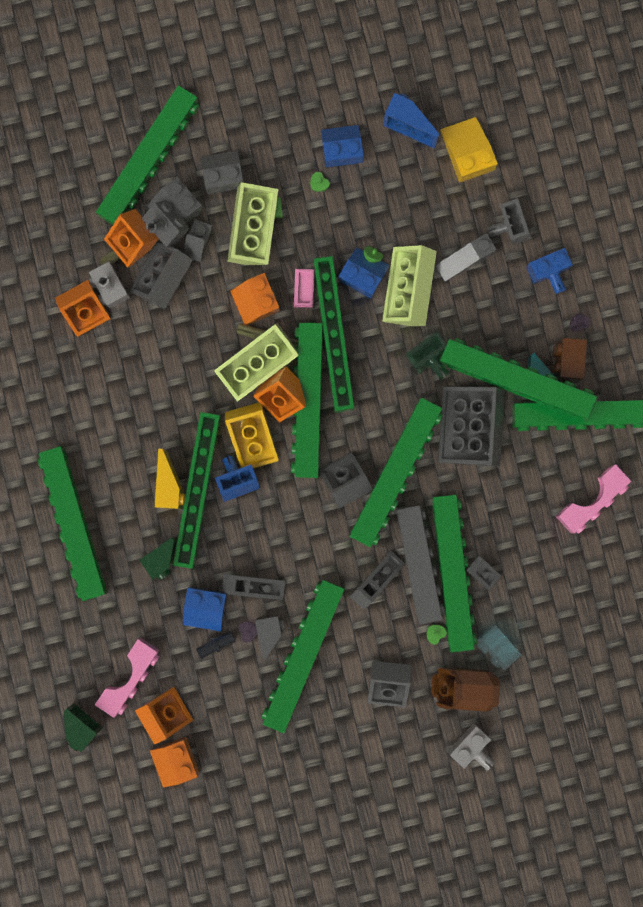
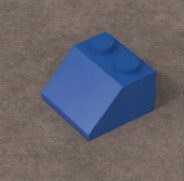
[321,125,364,167]
[338,248,390,299]
[183,587,227,631]

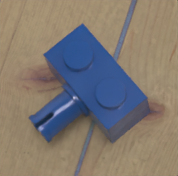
[526,248,572,295]
[215,456,260,502]

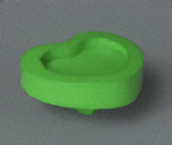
[310,172,330,192]
[363,246,383,263]
[427,625,447,645]

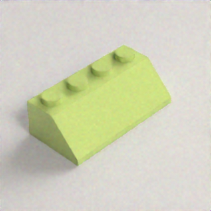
[227,182,278,265]
[382,245,437,326]
[214,323,299,402]

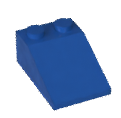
[383,93,439,149]

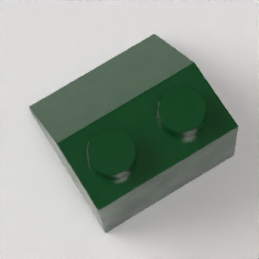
[139,537,178,580]
[64,703,103,752]

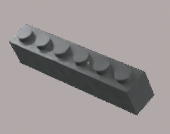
[396,505,445,625]

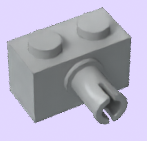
[89,262,130,309]
[448,723,495,771]

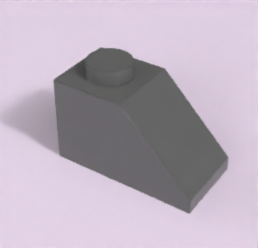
[255,615,285,659]

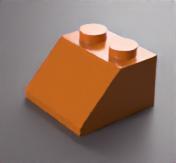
[104,209,159,267]
[231,273,280,325]
[55,280,110,337]
[253,367,306,422]
[135,687,193,744]
[150,737,200,787]

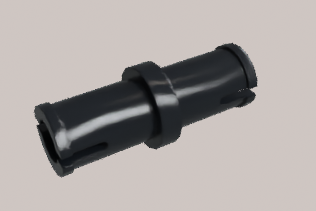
[196,631,236,660]

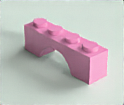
[555,464,631,534]
[95,638,160,718]

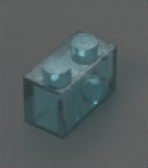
[476,624,522,670]

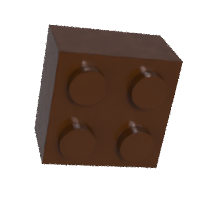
[551,338,587,383]

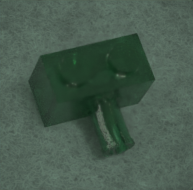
[405,332,449,380]

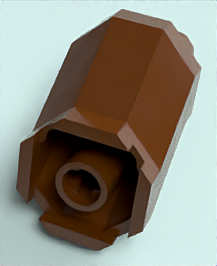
[431,667,500,711]

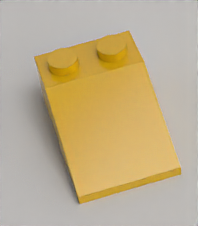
[440,117,497,183]
[225,402,279,468]
[155,449,186,509]

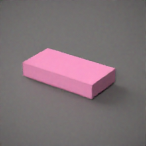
[294,269,314,308]

